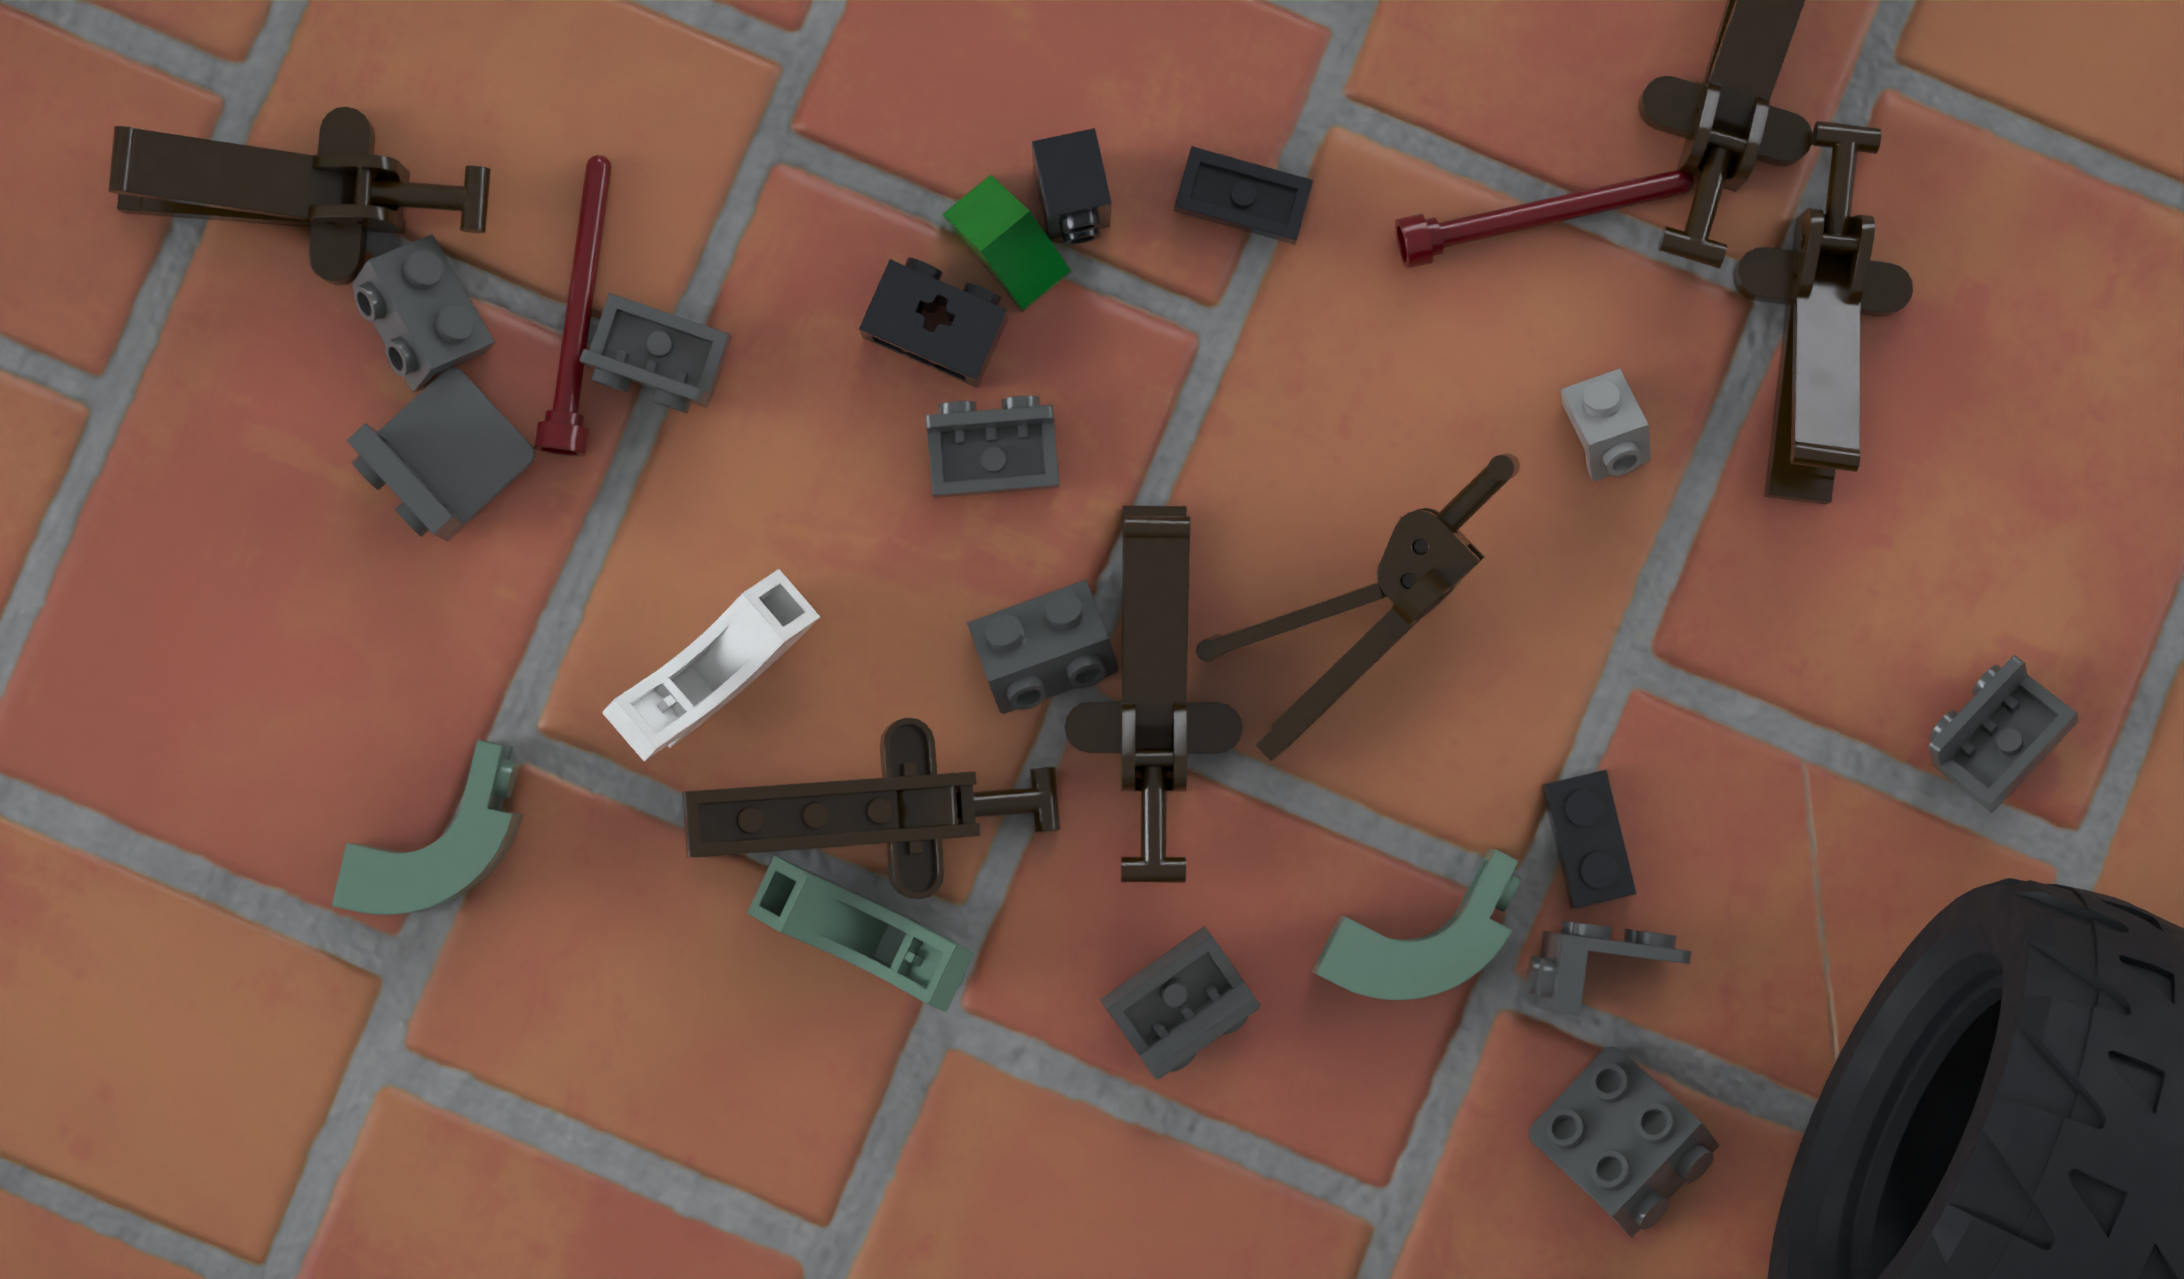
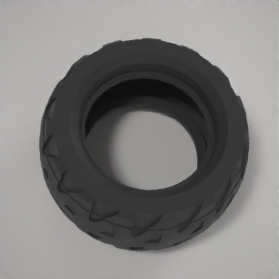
[1768,878,2184,1279]

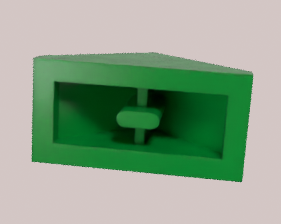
[942,175,1071,312]

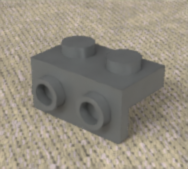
[352,234,495,391]
[579,293,732,413]
[925,396,1059,498]
[967,579,1119,714]
[1928,655,2079,813]
[1100,926,1260,1079]

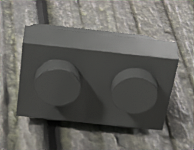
[346,367,536,541]
[1527,921,1691,1016]
[1529,1047,1719,1238]

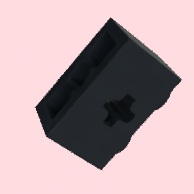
[1032,128,1112,245]
[859,257,1008,388]

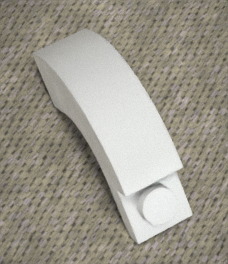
[602,569,820,762]

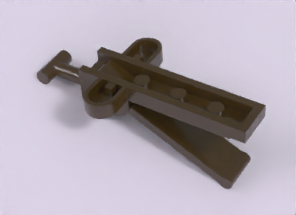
[1638,0,1813,268]
[108,107,491,285]
[1733,121,1913,504]
[1196,453,1520,761]
[1065,506,1243,883]
[682,718,1060,899]

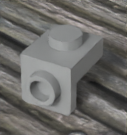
[1561,368,1651,481]

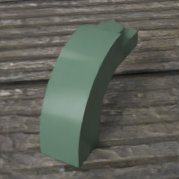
[331,740,522,915]
[1312,849,1521,1000]
[747,855,974,1012]

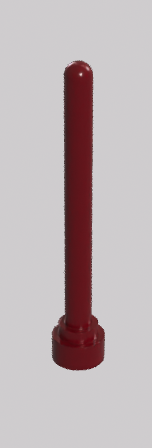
[534,155,611,456]
[1395,170,1694,269]

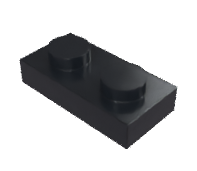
[1174,146,1313,245]
[1541,770,1637,909]

